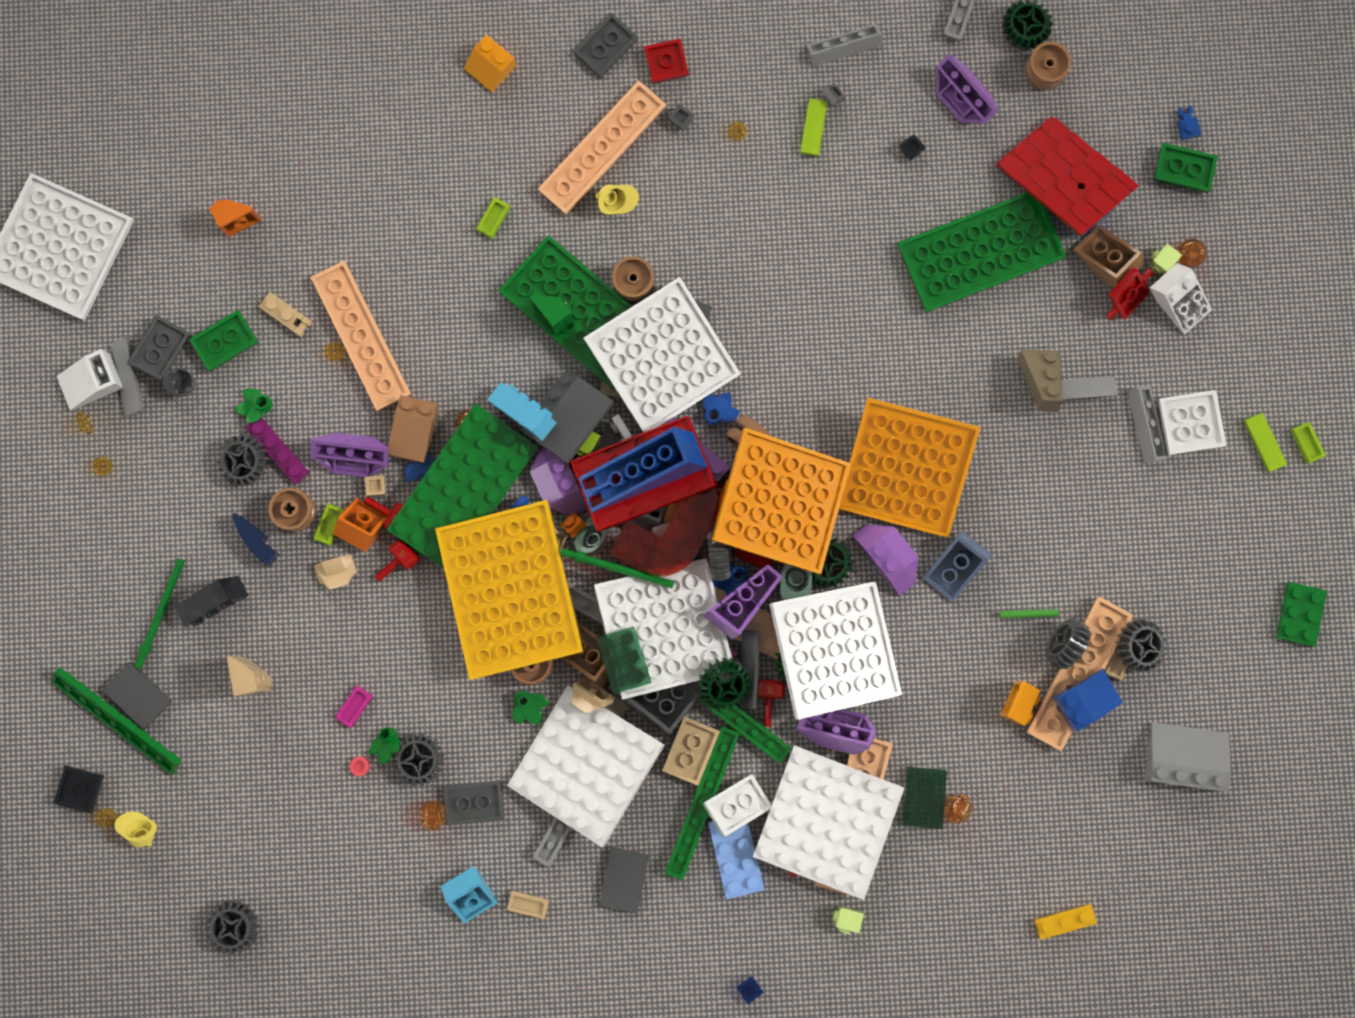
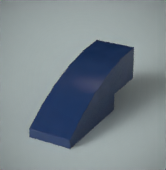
[232,513,280,566]

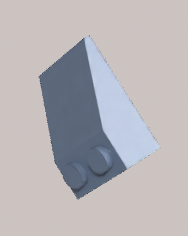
[923,530,992,602]

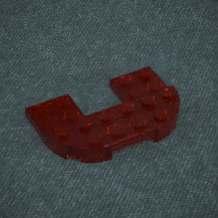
[608,487,718,577]

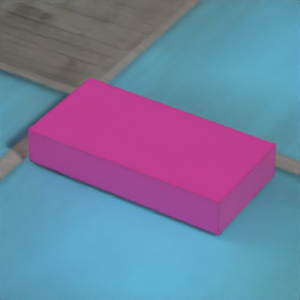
[335,685,373,728]

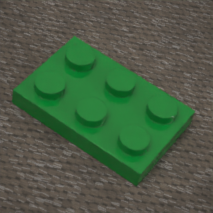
[1153,143,1218,193]
[189,310,259,372]
[1276,582,1327,647]

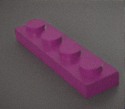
[245,418,310,485]

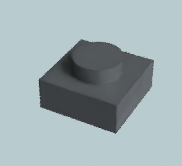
[822,83,846,105]
[668,104,695,131]

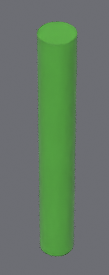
[999,609,1059,619]

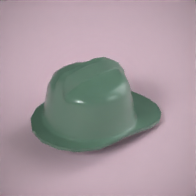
[574,515,610,554]
[780,564,812,601]

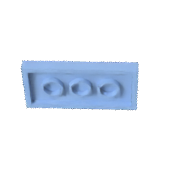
[708,821,765,899]

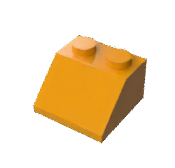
[464,34,517,93]
[1000,681,1041,726]

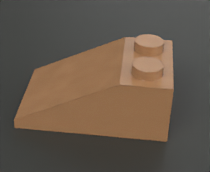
[1073,225,1144,288]
[388,395,439,464]
[561,622,615,689]

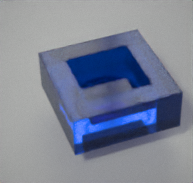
[736,975,764,1004]

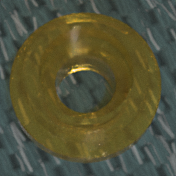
[728,121,747,140]
[324,342,344,361]
[93,456,113,476]
[96,808,117,828]

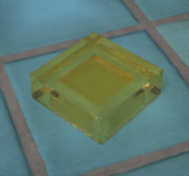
[75,412,94,435]

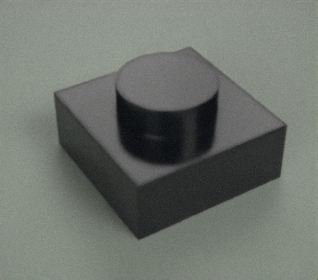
[899,134,926,162]

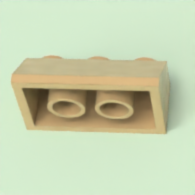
[227,656,273,696]

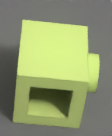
[1149,243,1182,276]
[832,905,864,934]

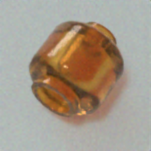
[944,794,973,824]
[419,801,446,831]

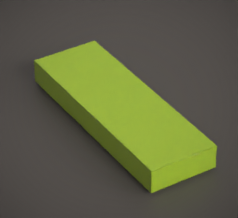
[800,98,828,157]
[1244,413,1287,473]

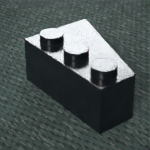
[174,576,249,627]

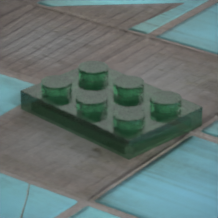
[596,626,651,695]
[903,766,947,829]

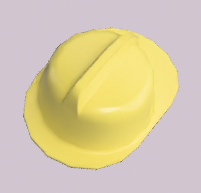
[596,184,639,215]
[114,812,157,848]

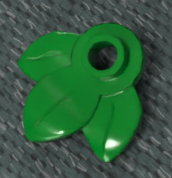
[235,388,273,423]
[512,690,549,724]
[368,727,400,765]

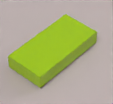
[476,197,511,239]
[1290,421,1326,464]
[313,503,345,546]

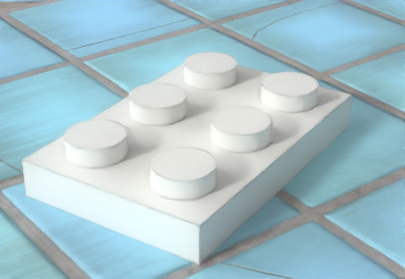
[703,774,772,838]

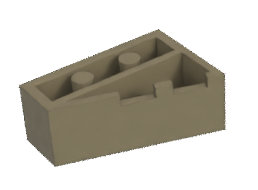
[1017,349,1063,412]

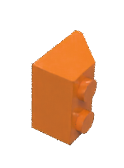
[209,199,262,237]
[333,497,387,552]

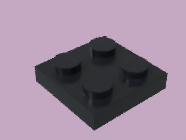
[53,765,104,814]

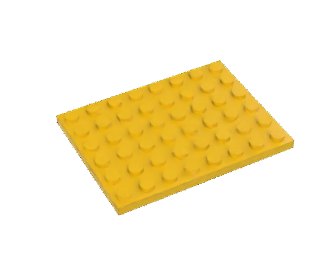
[435,500,584,680]

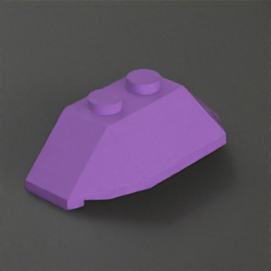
[936,54,999,124]
[311,433,389,477]
[530,447,588,516]
[852,524,919,596]
[797,709,877,755]

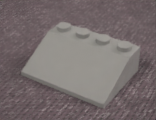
[1144,722,1231,792]

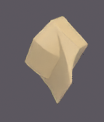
[314,555,357,590]
[571,677,615,714]

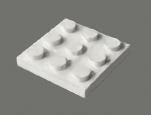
[1158,390,1226,456]

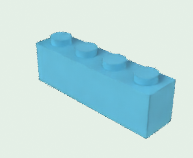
[487,382,557,441]

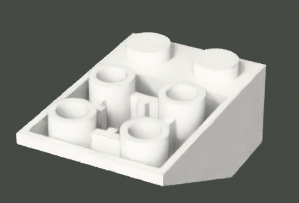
[1150,263,1212,335]
[57,349,123,411]

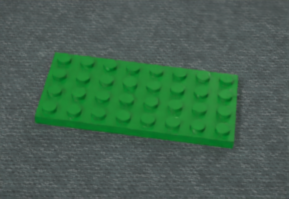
[897,193,1066,313]
[498,235,633,389]
[387,403,538,568]

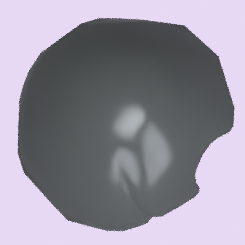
[163,368,195,397]

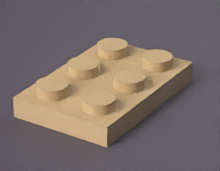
[662,717,720,785]

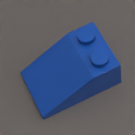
[1052,669,1123,732]

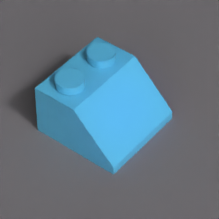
[440,866,498,923]

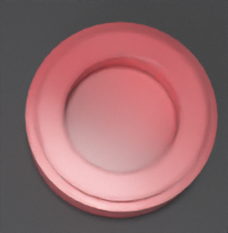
[350,756,370,776]

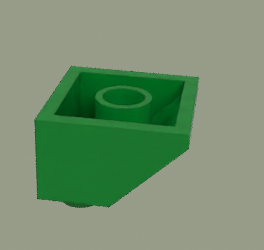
[529,295,574,335]

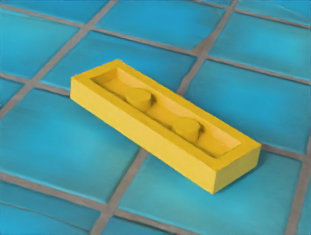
[1034,903,1097,940]

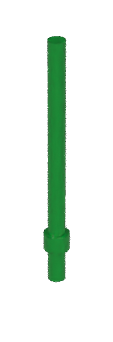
[560,548,675,589]
[134,558,185,669]

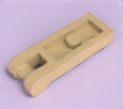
[259,292,313,338]

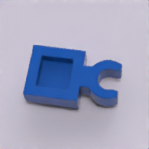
[1177,105,1201,141]

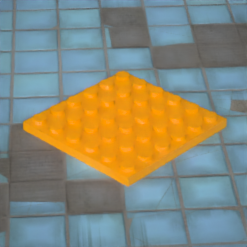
[839,397,981,538]
[712,428,851,575]

